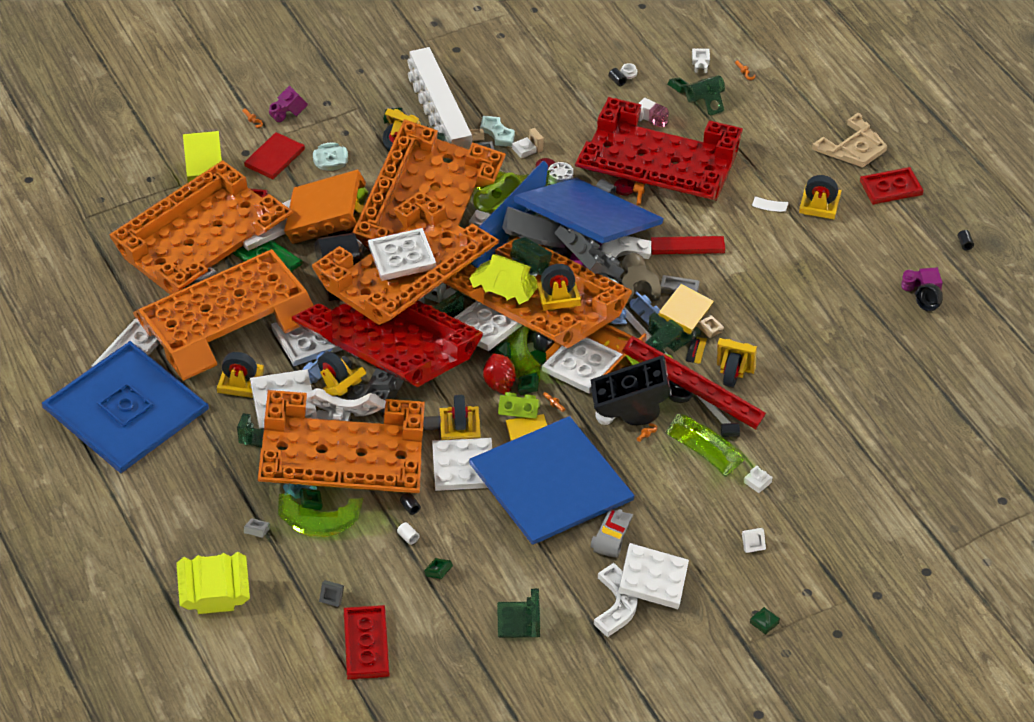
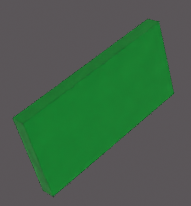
[232,240,303,281]

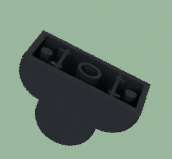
[314,232,360,301]
[590,355,670,426]

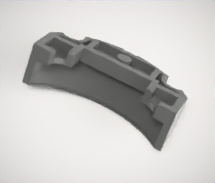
[502,207,568,248]

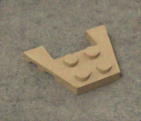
[812,113,887,167]

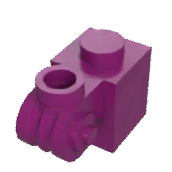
[269,85,308,122]
[901,267,943,292]

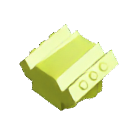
[469,254,538,305]
[176,551,250,614]

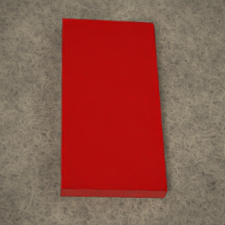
[343,605,390,680]

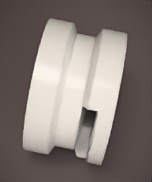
[548,162,573,185]

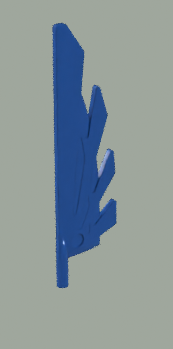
[471,161,548,268]

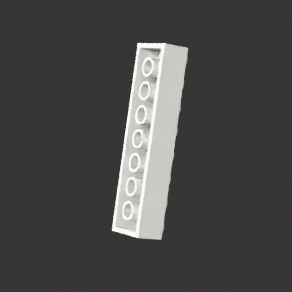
[407,47,472,162]

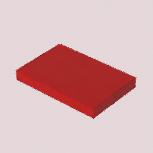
[244,132,305,179]
[860,167,924,205]

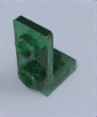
[645,320,684,354]
[237,413,264,447]

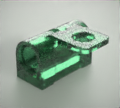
[684,75,725,115]
[510,237,552,275]

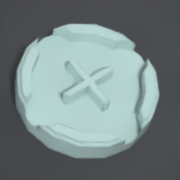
[313,143,348,171]

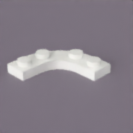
[598,236,651,277]
[307,388,386,416]
[594,563,637,637]

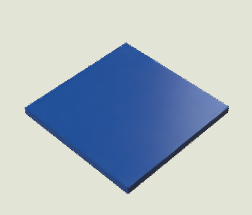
[514,178,664,244]
[42,341,209,474]
[469,416,635,545]

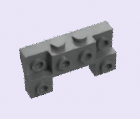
[555,225,624,279]
[347,364,404,412]

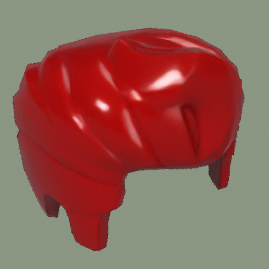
[483,354,516,395]

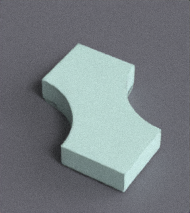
[480,116,515,147]

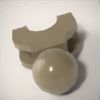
[622,253,661,304]

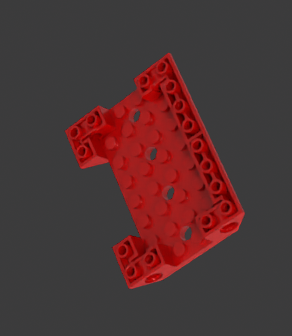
[575,97,743,201]
[292,294,483,387]

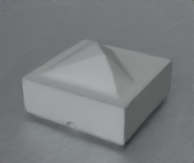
[244,518,270,538]

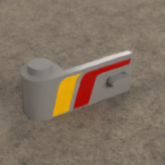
[591,509,633,558]

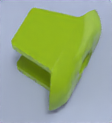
[473,172,521,214]

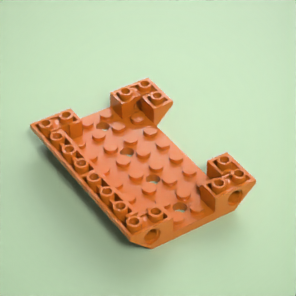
[353,119,506,250]
[109,160,293,295]
[312,191,499,325]
[443,237,632,348]
[133,249,313,381]
[258,390,425,493]

